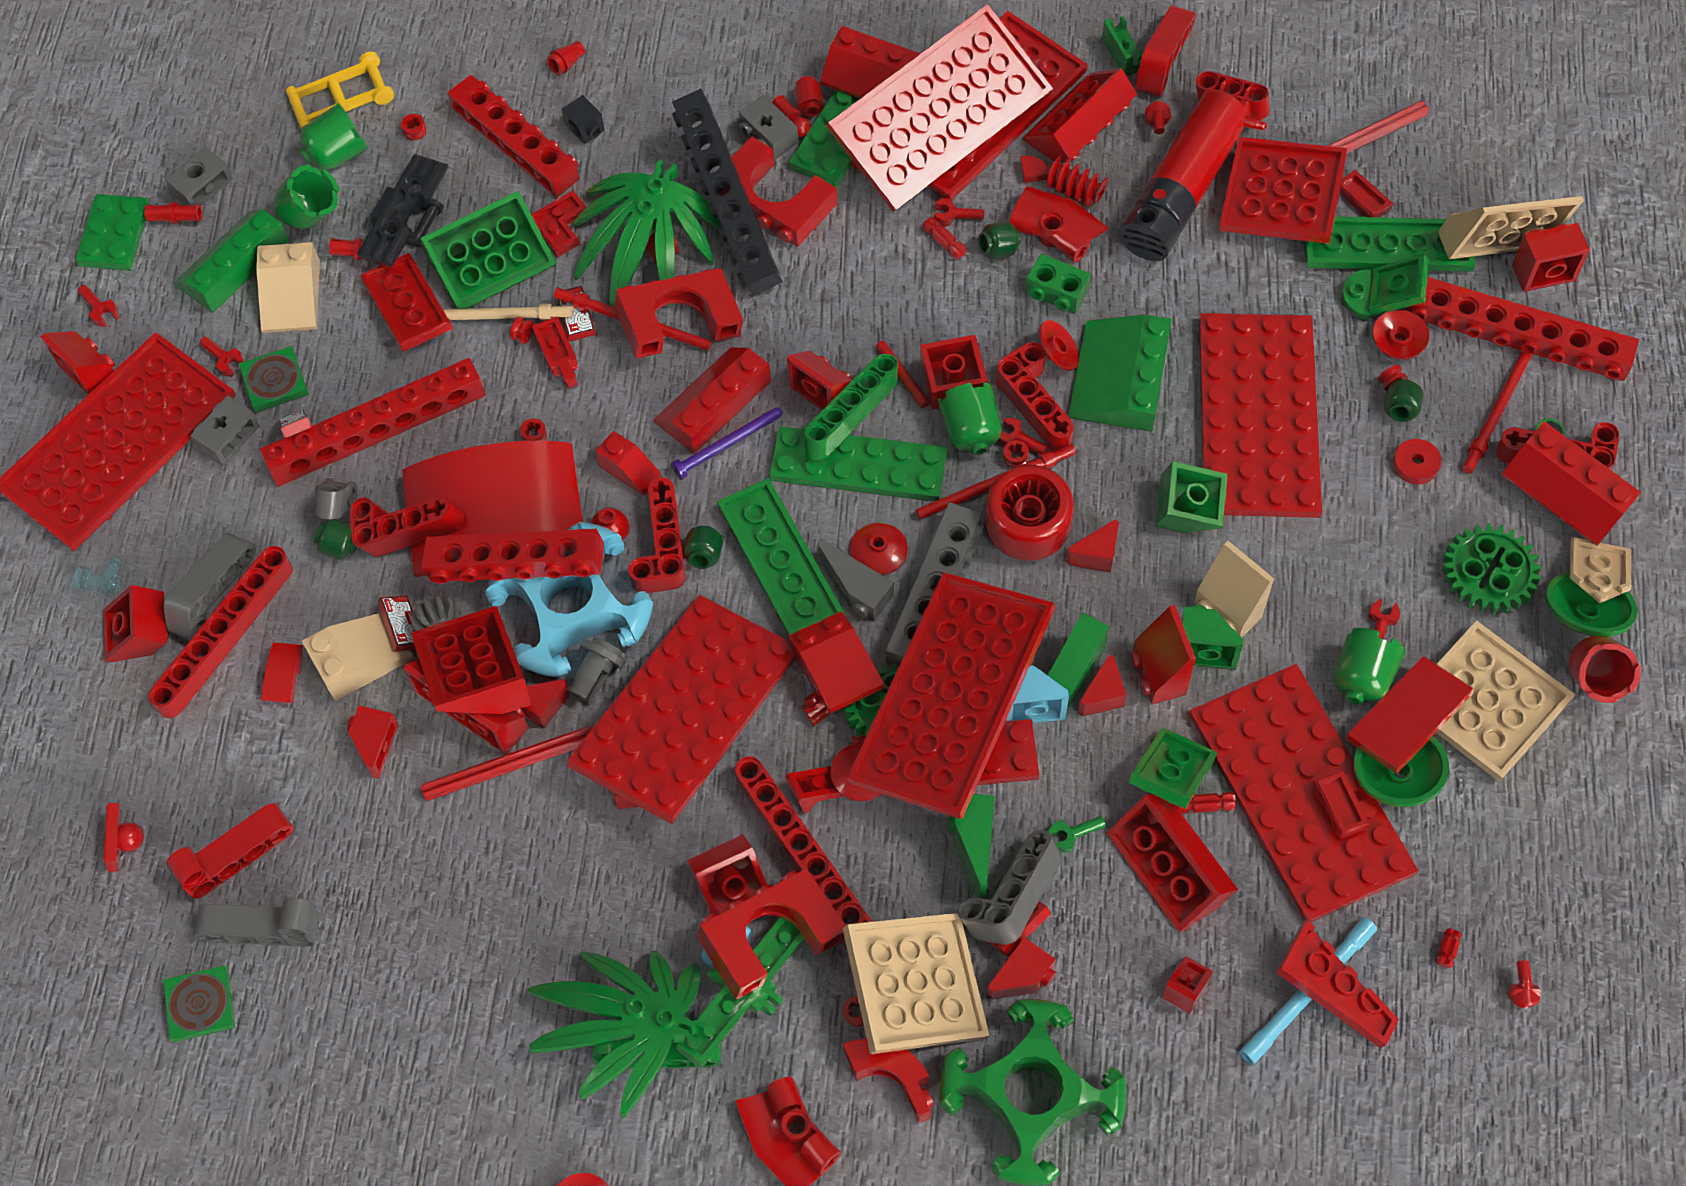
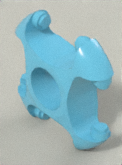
[485,522,653,678]

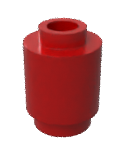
[794,76,824,117]

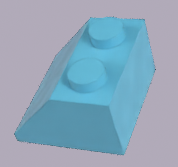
[1005,665,1069,723]

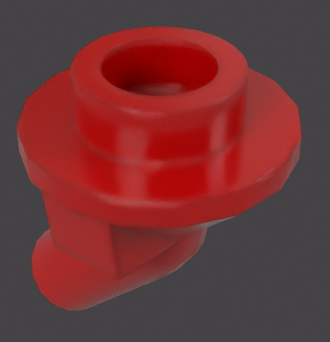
[1144,101,1171,135]
[1507,960,1540,1008]

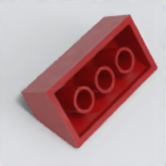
[820,26,921,99]
[1023,68,1137,161]
[653,347,771,454]
[1501,421,1641,546]
[403,659,529,755]
[1106,794,1239,932]

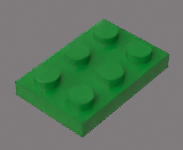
[75,194,151,271]
[1129,727,1218,809]

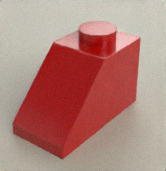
[596,431,662,496]
[347,705,398,779]
[987,937,1057,1000]

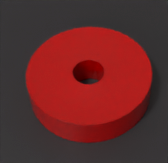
[1393,439,1442,484]

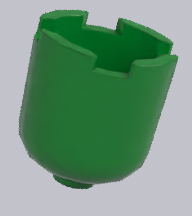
[299,103,368,170]
[274,164,339,229]
[938,382,1002,455]
[1333,628,1405,705]

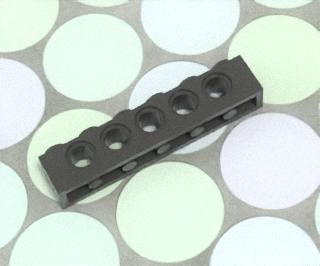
[886,502,985,667]

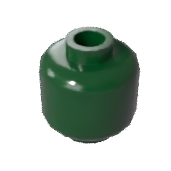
[978,221,1021,259]
[1384,380,1424,422]
[313,519,357,560]
[683,526,723,569]

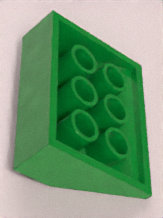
[420,191,557,309]
[1068,314,1172,432]

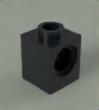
[562,95,605,144]

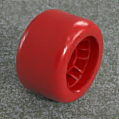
[985,465,1074,561]

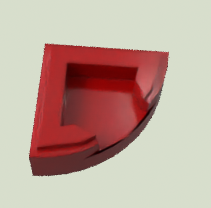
[1020,155,1050,183]

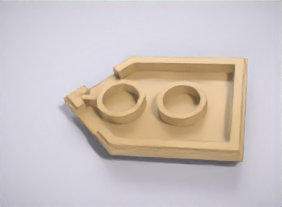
[1570,537,1631,603]

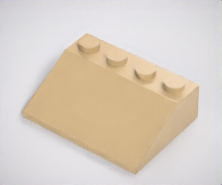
[1438,196,1584,259]

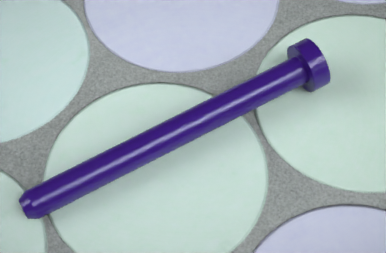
[671,407,783,480]

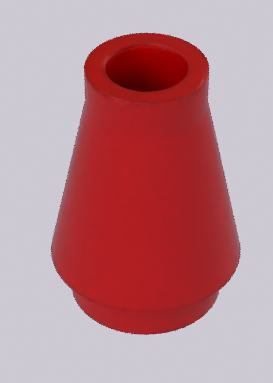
[546,41,586,75]

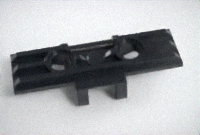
[357,154,449,267]

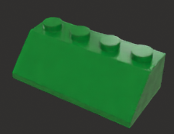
[173,209,289,313]

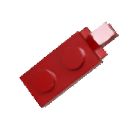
[532,316,579,389]

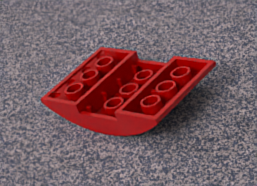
[402,441,583,577]

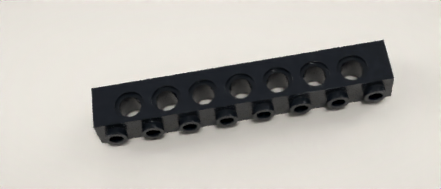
[672,88,783,295]

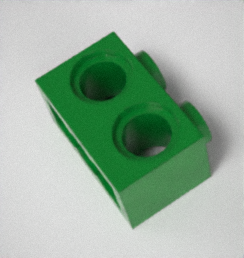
[1025,253,1091,314]

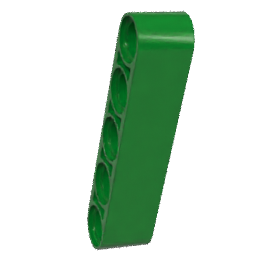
[804,354,898,460]

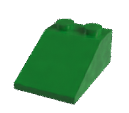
[948,794,995,899]

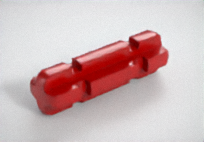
[923,217,967,260]
[1175,792,1236,813]

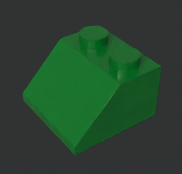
[1155,461,1227,533]
[1181,605,1244,670]

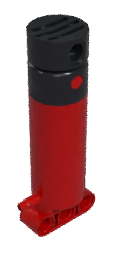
[1119,71,1270,262]

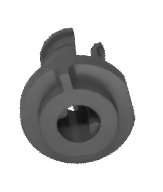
[566,637,628,704]

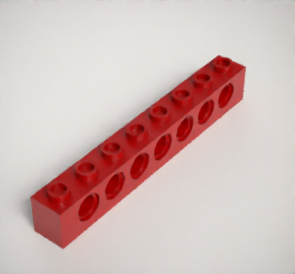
[1406,277,1640,381]
[260,357,486,487]

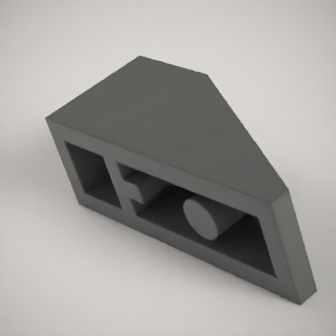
[818,539,894,622]

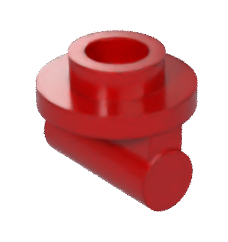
[802,691,833,727]

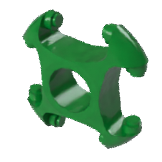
[939,999,1127,1186]

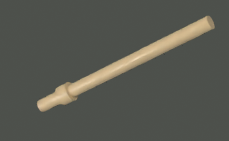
[443,304,574,321]

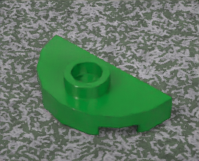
[1341,269,1371,321]

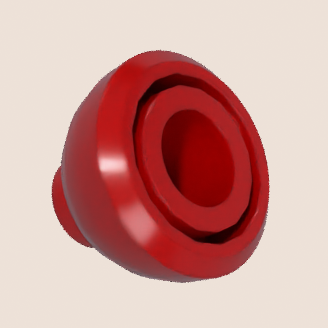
[590,507,630,541]

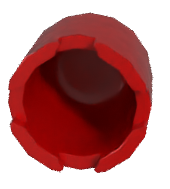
[1568,636,1641,703]

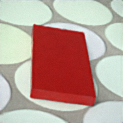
[360,253,453,352]
[1347,656,1474,774]

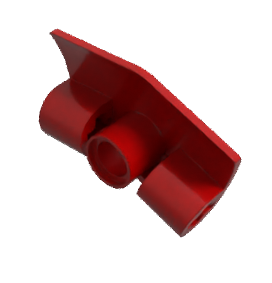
[1010,186,1108,263]
[736,1076,842,1186]

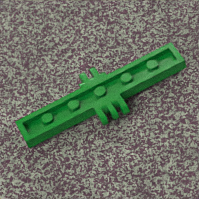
[675,917,804,1068]

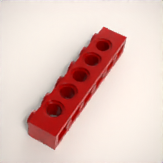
[447,74,580,198]
[421,528,605,584]

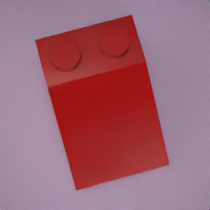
[1130,605,1196,705]
[788,611,885,713]

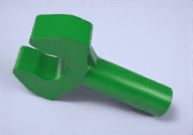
[1048,816,1106,853]

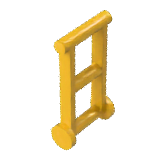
[286,52,395,130]

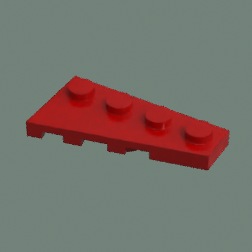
[1276,919,1399,1048]

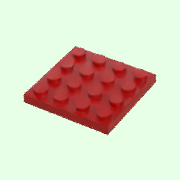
[1220,137,1348,244]

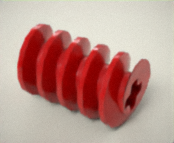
[1047,155,1109,208]

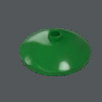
[1545,572,1638,637]
[1354,736,1449,807]

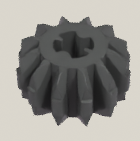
[411,595,461,631]

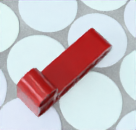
[1135,5,1196,97]
[997,342,1074,451]
[1495,422,1620,470]
[628,477,686,593]
[350,496,464,557]
[166,803,294,899]

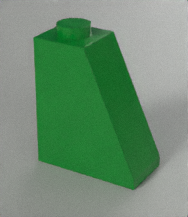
[1048,612,1109,707]

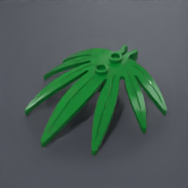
[574,159,722,307]
[528,951,707,1118]

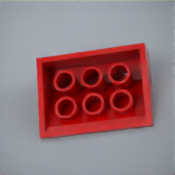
[411,606,531,714]

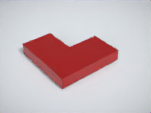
[531,190,587,258]

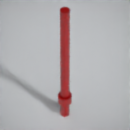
[554,287,712,352]
[1462,351,1532,474]
[916,444,1076,520]

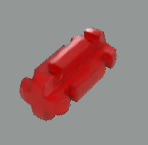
[1436,928,1462,968]

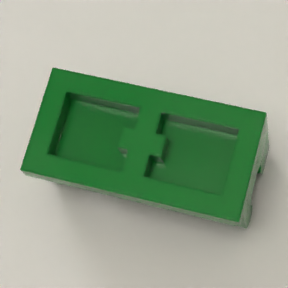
[1102,16,1144,76]

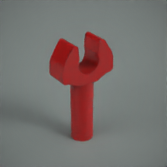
[934,198,984,227]
[78,285,119,327]
[199,336,244,377]
[998,418,1048,454]
[1368,599,1400,639]

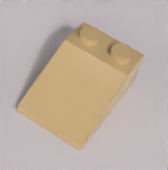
[257,242,320,333]
[1194,541,1274,637]
[302,613,415,701]

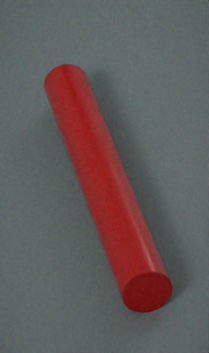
[876,340,930,408]

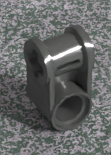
[316,478,358,519]

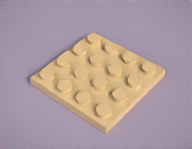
[1436,620,1575,782]
[843,913,989,1054]

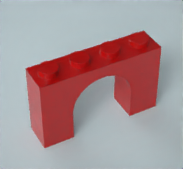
[720,136,837,247]
[614,268,743,359]
[696,868,845,1000]

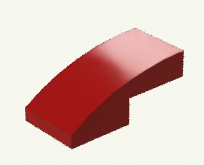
[261,642,303,703]

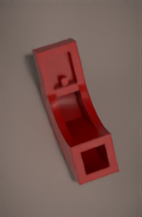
[843,1038,934,1123]

